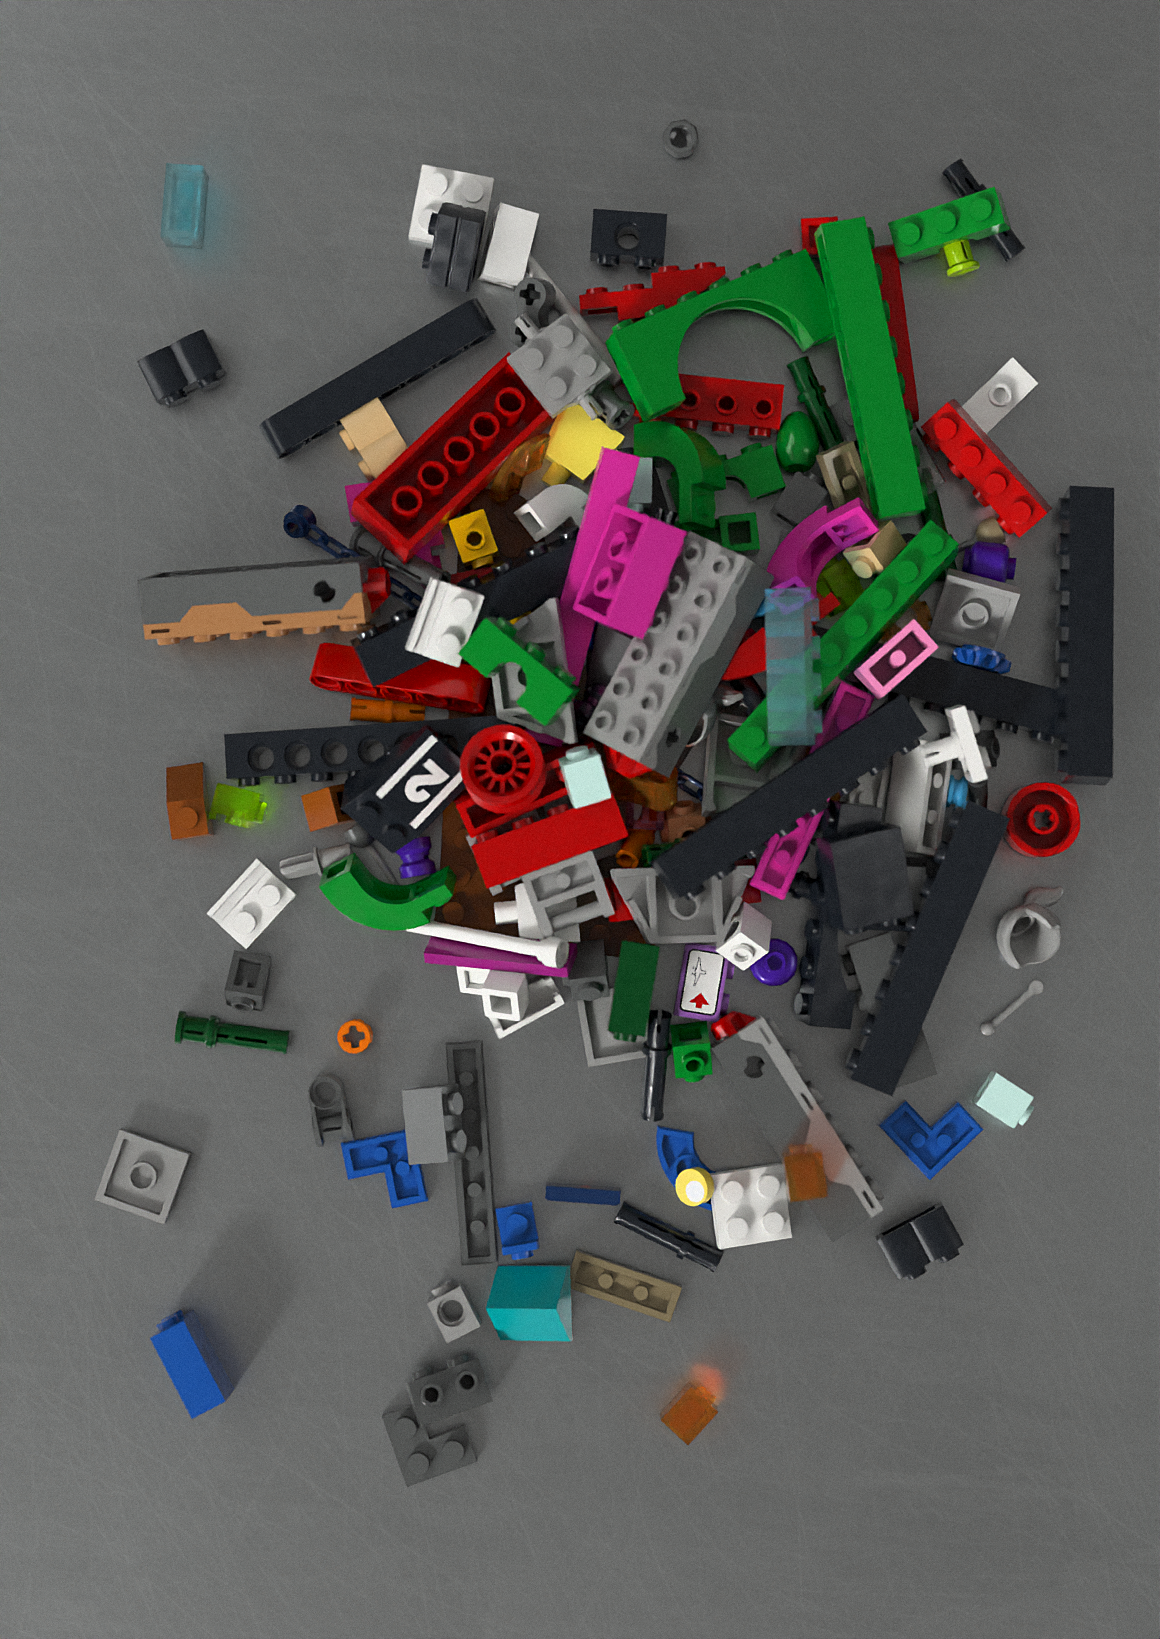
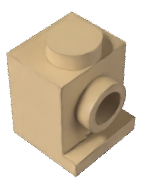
[843,520,907,578]

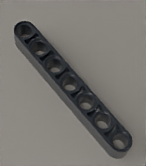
[259,298,496,459]

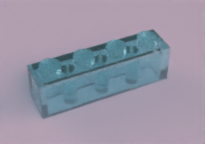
[764,587,823,746]

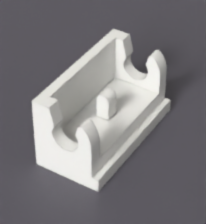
[477,202,539,288]
[483,975,565,1039]

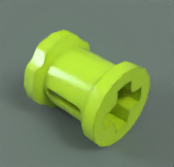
[943,239,980,277]

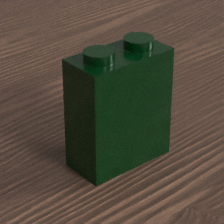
[607,940,660,1043]

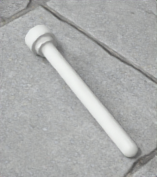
[525,254,623,388]
[406,921,569,969]

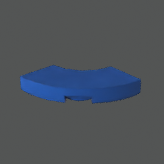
[656,1125,716,1211]

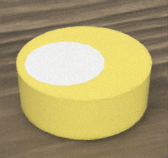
[675,1167,714,1206]

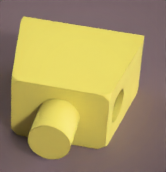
[541,405,625,487]

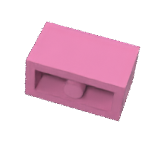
[854,619,939,700]

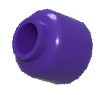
[962,541,1017,583]
[749,938,798,986]

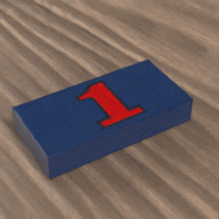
[545,1182,621,1206]

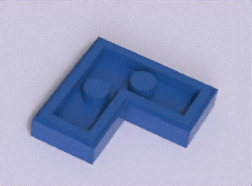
[878,1100,984,1180]
[341,1129,429,1208]

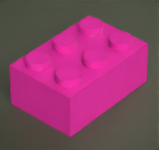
[572,503,686,639]

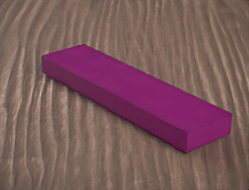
[424,936,578,978]

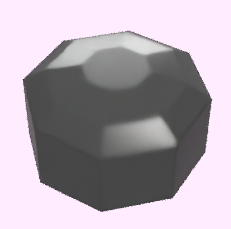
[663,119,699,159]

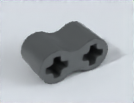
[510,278,556,347]

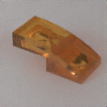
[488,433,551,503]

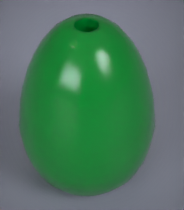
[775,411,819,473]

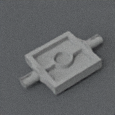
[507,312,612,421]

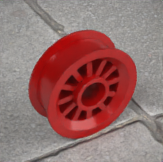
[460,725,547,813]

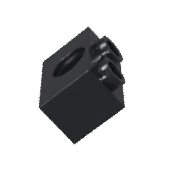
[590,209,667,270]

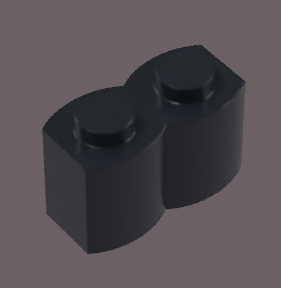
[137,329,226,407]
[875,1202,964,1281]

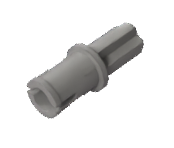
[280,842,353,880]

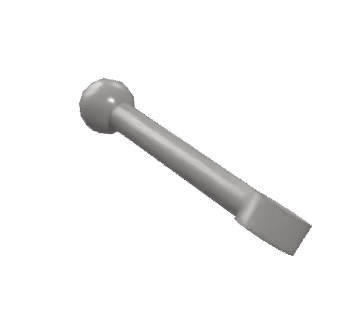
[981,980,1044,1036]

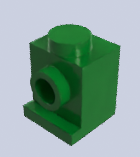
[670,1021,713,1082]

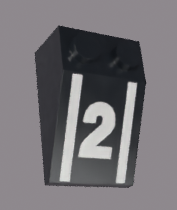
[341,724,466,854]

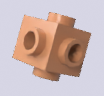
[658,800,711,843]

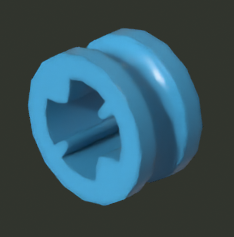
[946,775,968,807]

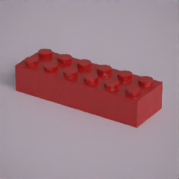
[351,352,557,565]

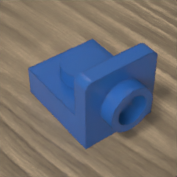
[495,1201,540,1260]

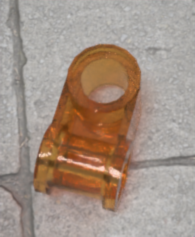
[606,767,678,811]

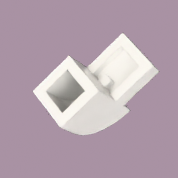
[514,484,588,542]
[456,966,530,1021]

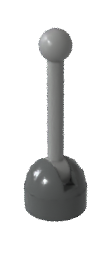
[343,823,400,885]

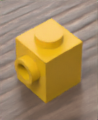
[448,509,499,570]

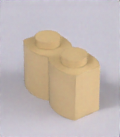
[338,397,408,482]

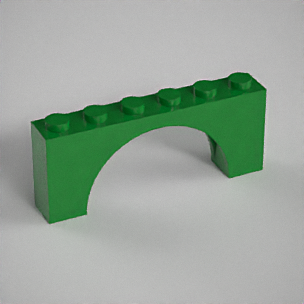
[605,249,835,423]

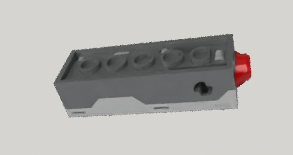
[583,531,775,779]
[710,1011,884,1242]

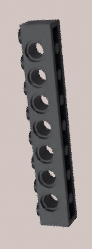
[224,716,524,787]

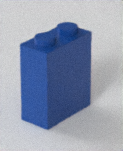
[150,1309,234,1419]

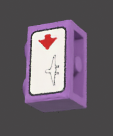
[673,943,735,1022]

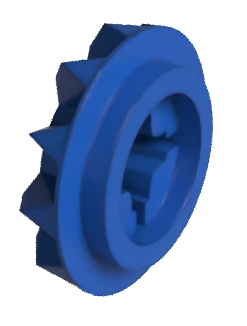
[952,644,1012,674]

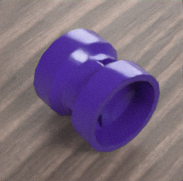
[396,836,437,879]

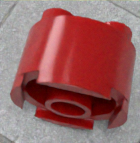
[1001,782,1081,858]

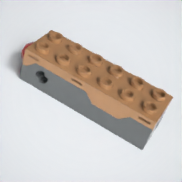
[138,555,391,645]

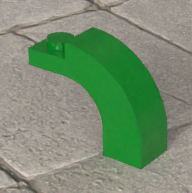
[634,421,726,530]
[319,852,457,931]

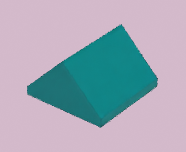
[486,1265,573,1341]

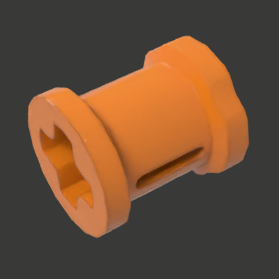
[337,1019,373,1054]

